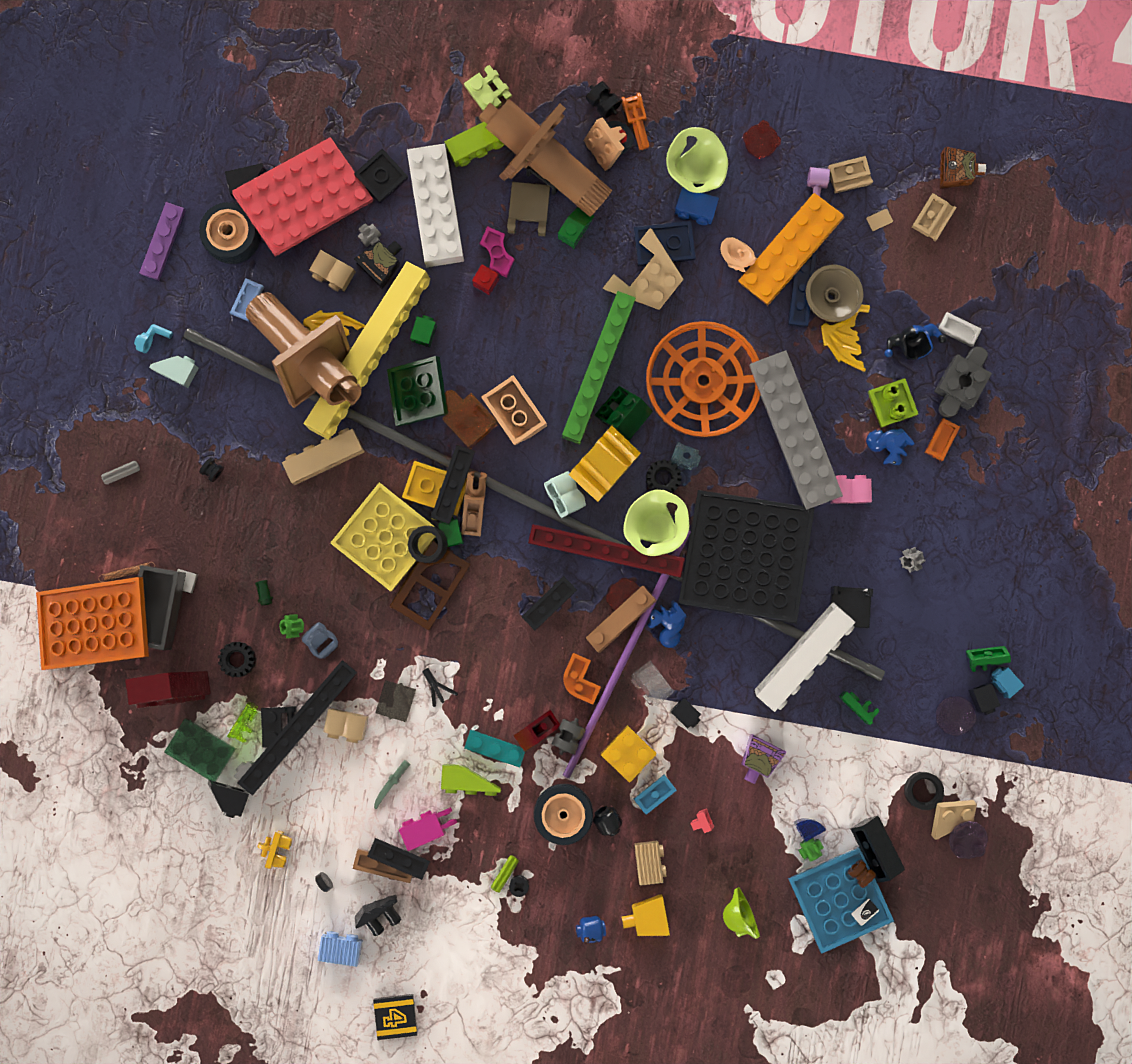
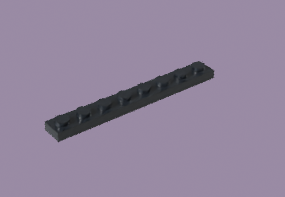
[237,660,357,796]

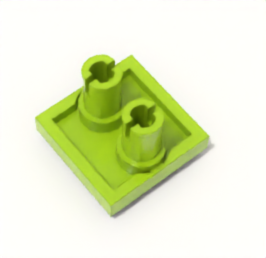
[868,378,918,428]

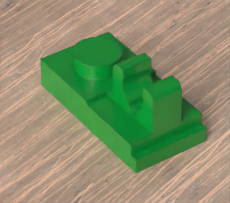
[966,646,1011,672]
[839,691,879,725]

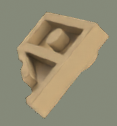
[931,800,977,840]

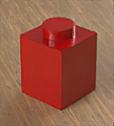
[472,264,499,295]

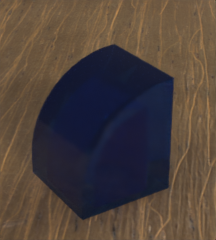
[793,818,826,842]

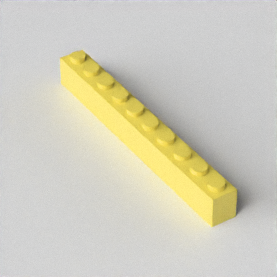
[303,262,430,440]

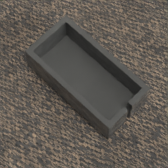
[138,565,186,650]

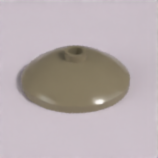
[806,265,863,322]

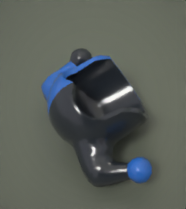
[884,324,947,360]

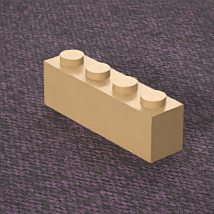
[282,428,365,485]

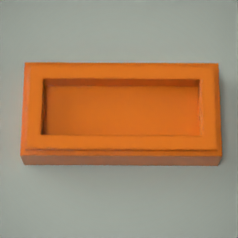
[924,418,960,462]

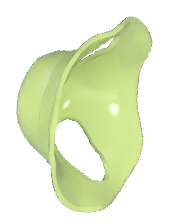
[666,127,728,193]
[624,490,689,556]

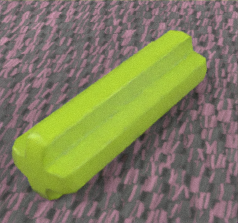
[491,855,519,893]

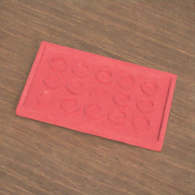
[232,137,373,257]

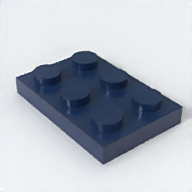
[634,221,696,266]

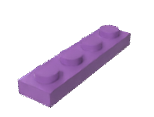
[139,202,186,281]

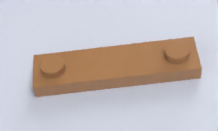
[586,586,657,653]

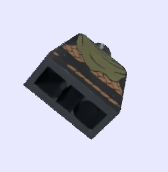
[354,241,402,289]

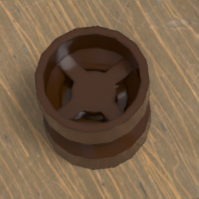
[847,859,876,888]

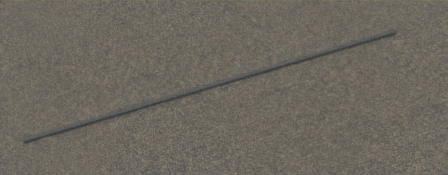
[184,328,885,681]

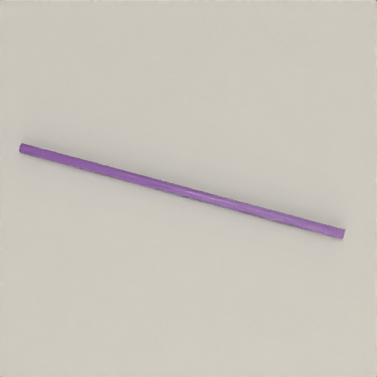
[563,531,691,779]

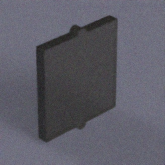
[375,680,416,722]

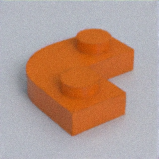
[563,653,601,705]

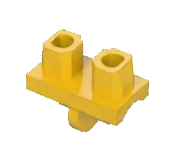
[257,830,293,869]

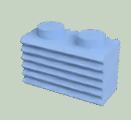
[318,931,363,967]

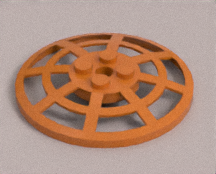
[646,321,760,437]

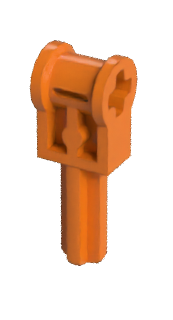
[621,92,649,150]

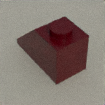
[513,710,560,752]

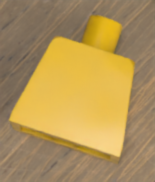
[622,894,670,936]

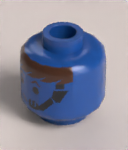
[576,916,606,944]

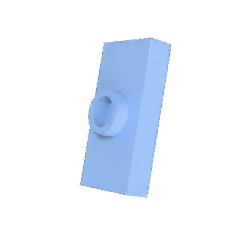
[230,278,264,322]

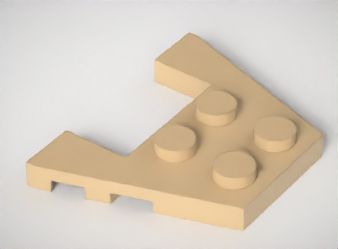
[603,228,684,310]

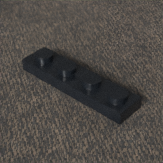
[431,445,475,525]

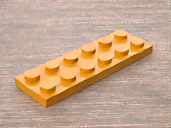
[738,193,844,306]

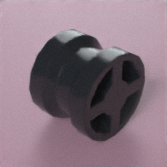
[199,458,224,482]
[509,875,529,897]

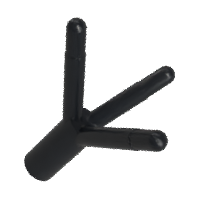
[422,668,458,707]

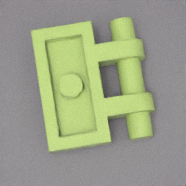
[464,65,512,111]

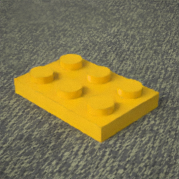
[402,461,467,516]

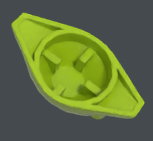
[723,887,760,939]

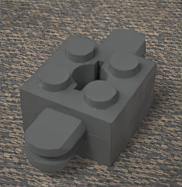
[934,347,992,418]

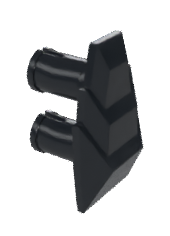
[355,895,401,936]

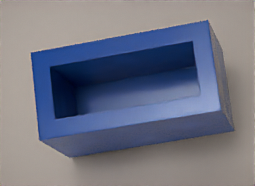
[675,187,719,225]

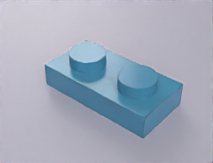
[633,774,677,815]

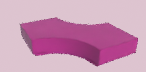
[480,226,515,278]

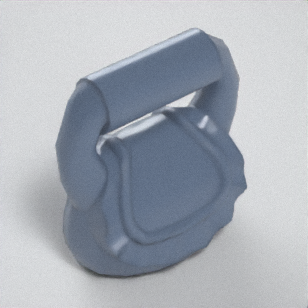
[301,622,338,659]

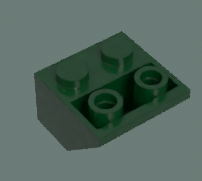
[595,386,653,441]

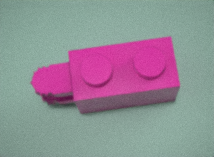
[398,807,457,851]

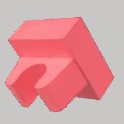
[690,808,714,833]

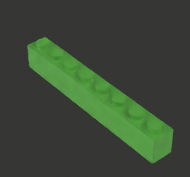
[562,291,636,445]

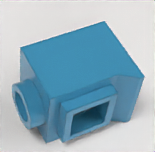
[991,667,1024,698]

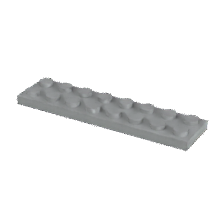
[749,350,843,510]

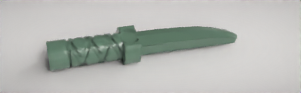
[374,760,411,809]

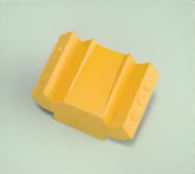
[569,426,641,502]

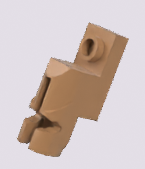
[461,471,487,536]

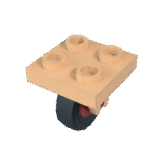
[583,117,634,171]

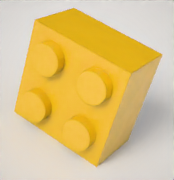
[601,725,657,783]

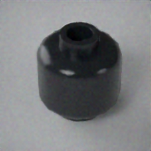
[593,806,622,836]

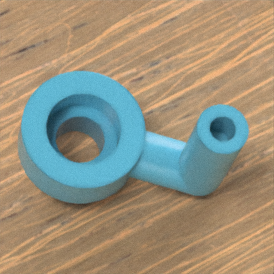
[134,324,173,353]

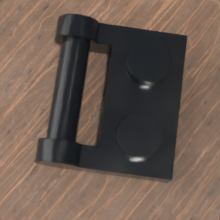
[261,706,298,748]

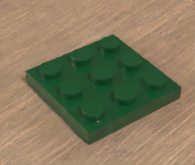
[387,356,448,426]

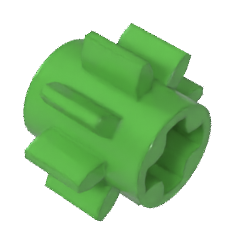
[279,614,304,638]
[798,837,824,862]

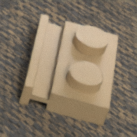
[828,156,873,194]
[912,193,957,241]

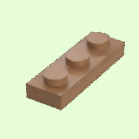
[352,848,412,883]

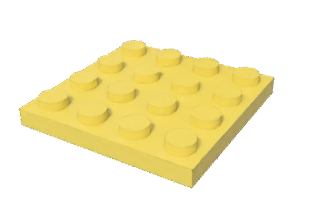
[331,482,436,592]

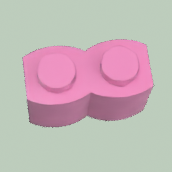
[831,475,872,504]

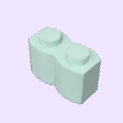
[544,471,586,518]

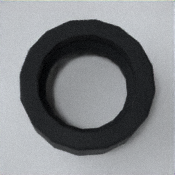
[408,526,448,563]
[904,772,944,810]

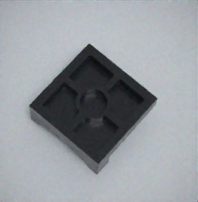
[830,586,873,628]

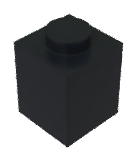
[968,683,1001,715]
[670,698,702,729]

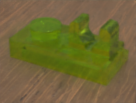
[227,702,258,743]

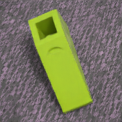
[441,764,501,796]

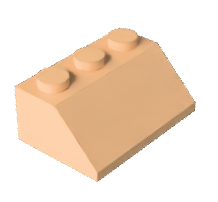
[481,375,547,445]

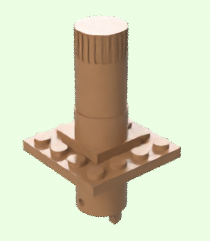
[479,99,612,217]
[245,292,361,408]

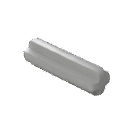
[101,461,140,484]

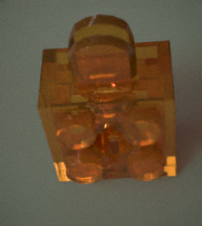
[442,390,498,449]

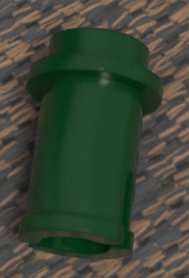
[255,580,273,606]

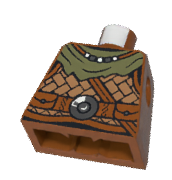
[940,147,986,189]

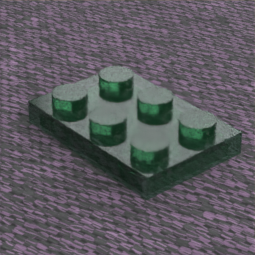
[164,718,237,781]

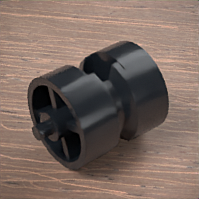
[586,81,622,119]

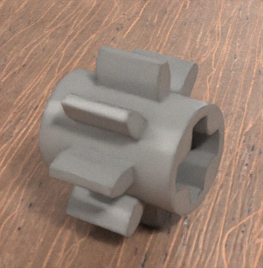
[358,223,381,247]
[899,547,926,573]

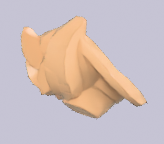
[720,237,757,272]

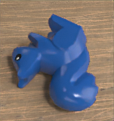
[866,429,915,465]
[648,600,687,648]

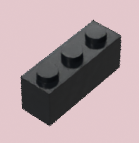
[851,816,905,883]

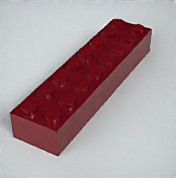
[125,671,211,709]

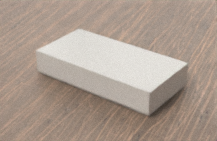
[938,312,982,347]

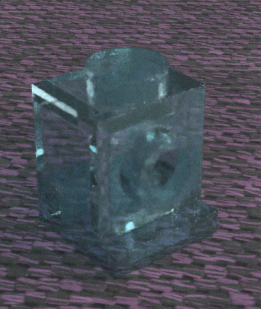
[670,442,701,470]

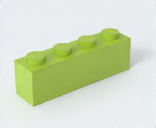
[444,122,504,167]

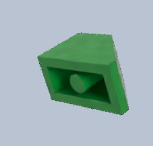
[558,207,595,248]

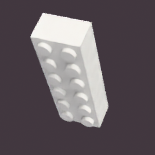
[407,144,464,267]
[755,602,855,712]

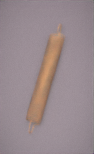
[99,562,155,582]

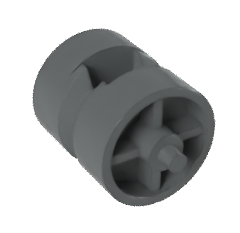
[551,718,586,755]

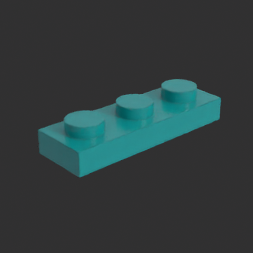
[464,730,525,768]

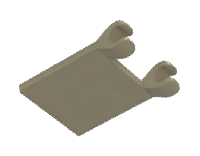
[507,182,550,236]

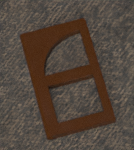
[390,540,471,630]

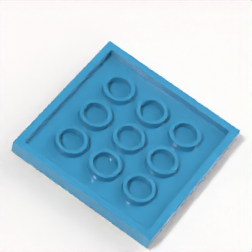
[788,847,894,954]

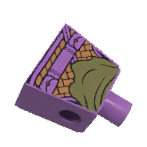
[741,734,786,784]

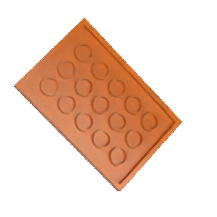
[36,577,149,670]

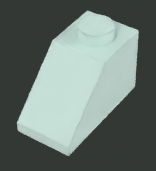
[149,356,199,388]

